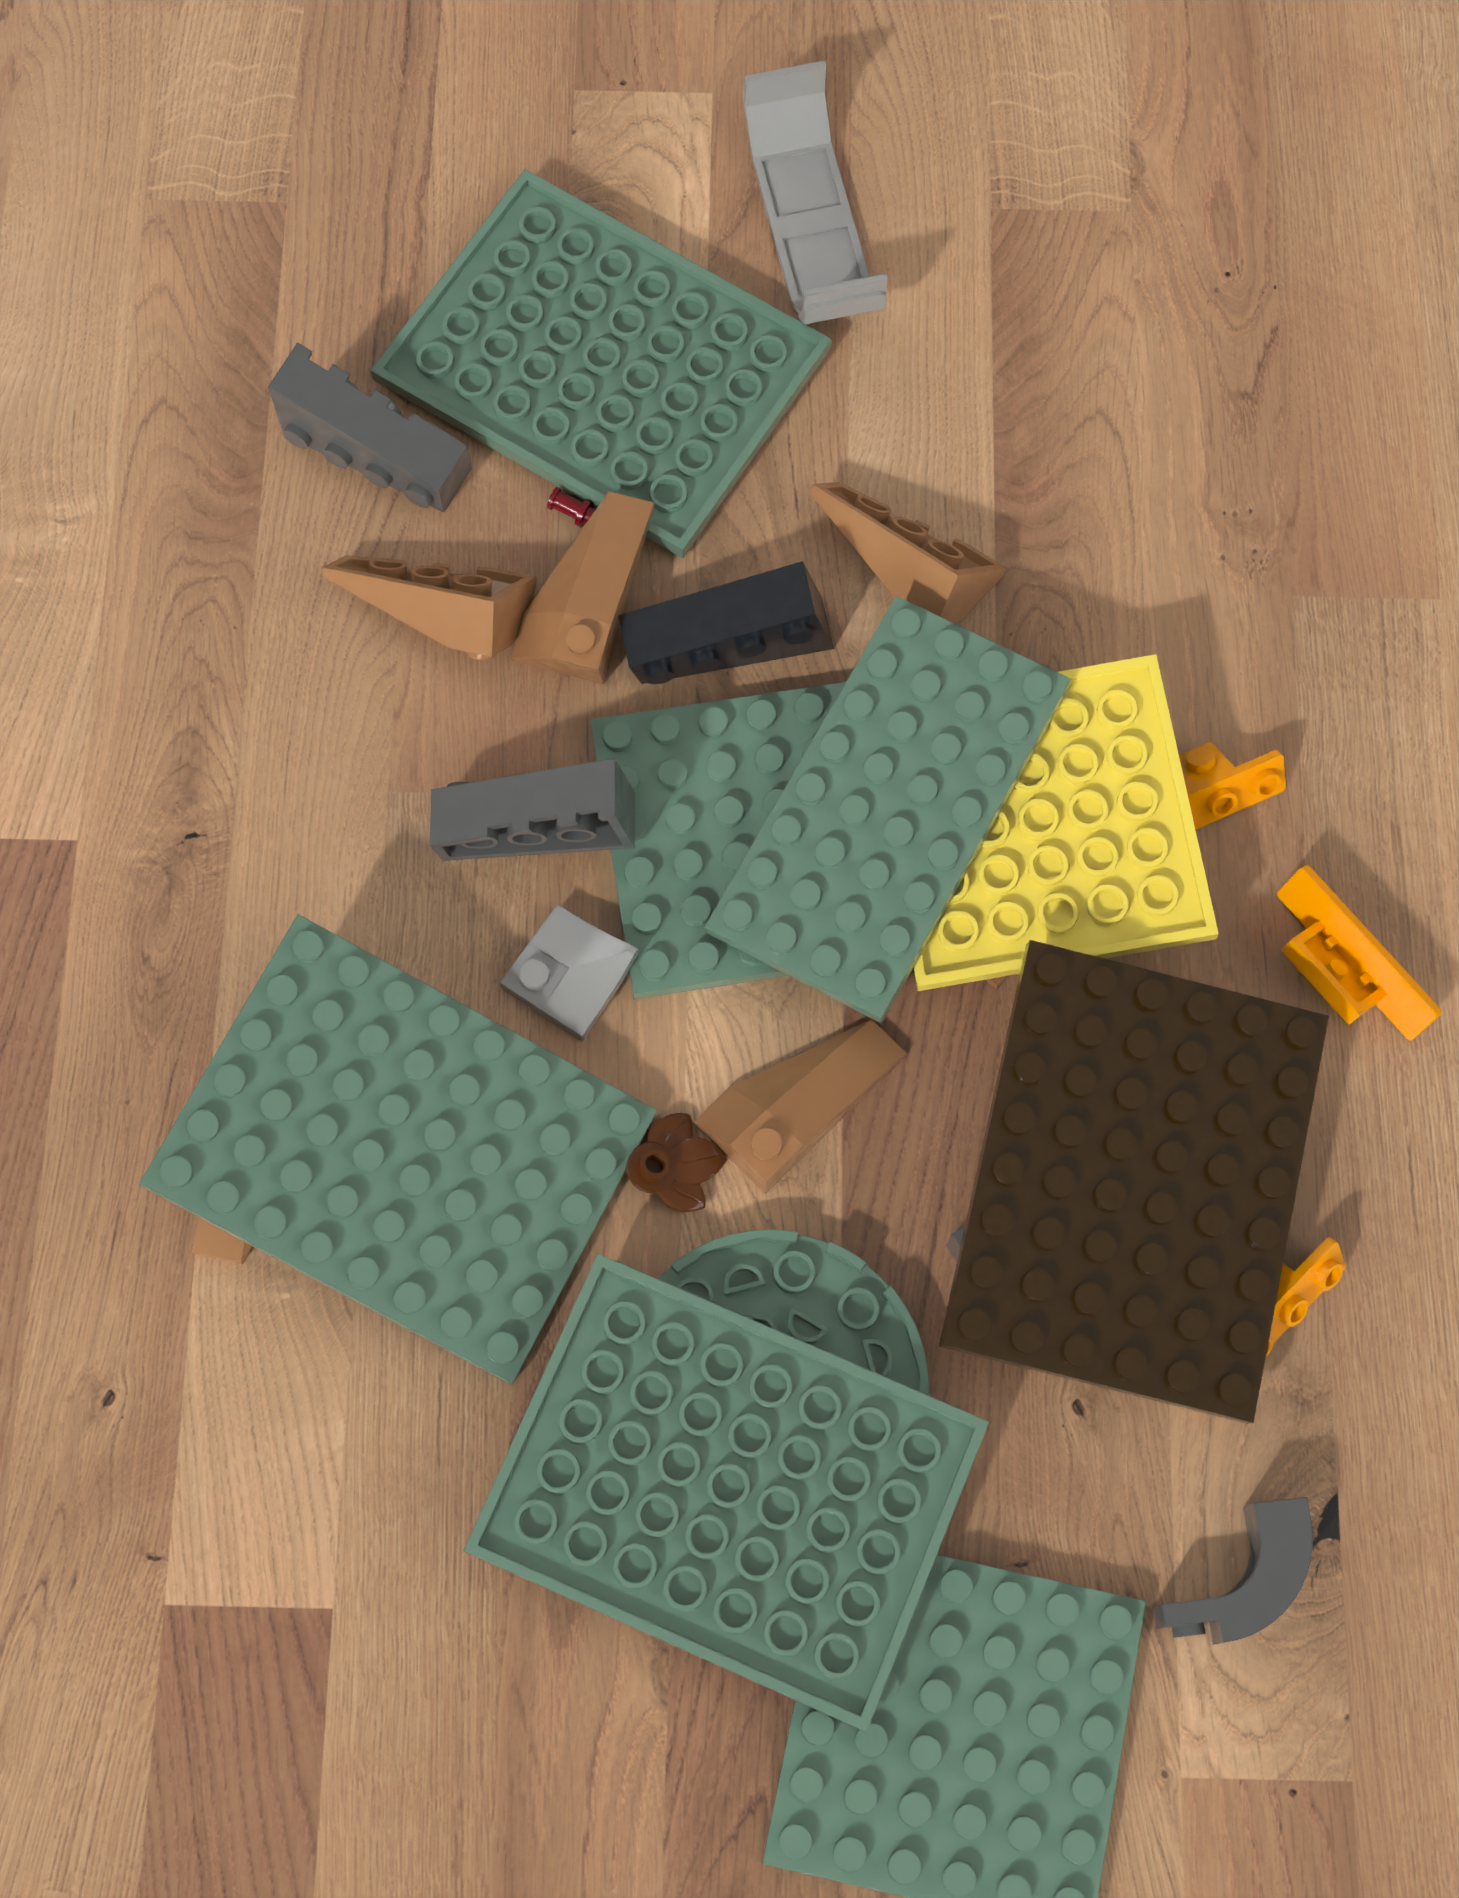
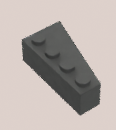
[268,342,472,512]
[430,758,635,861]

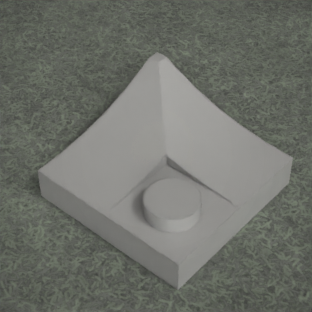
[500,904,639,1042]

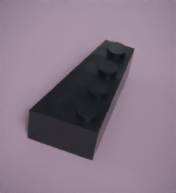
[618,561,834,685]

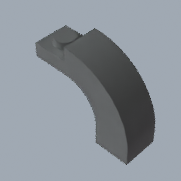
[1153,1497,1313,1645]

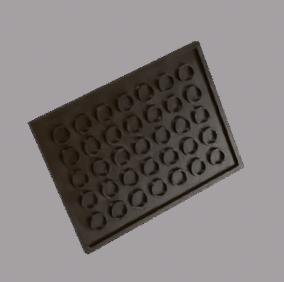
[939,940,1329,1424]

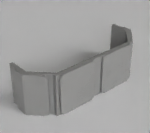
[743,61,888,325]

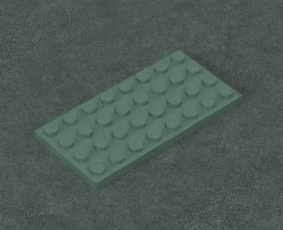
[704,596,1071,1024]

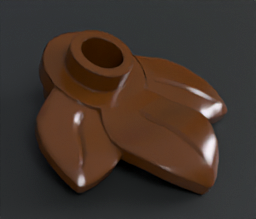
[626,1113,726,1212]

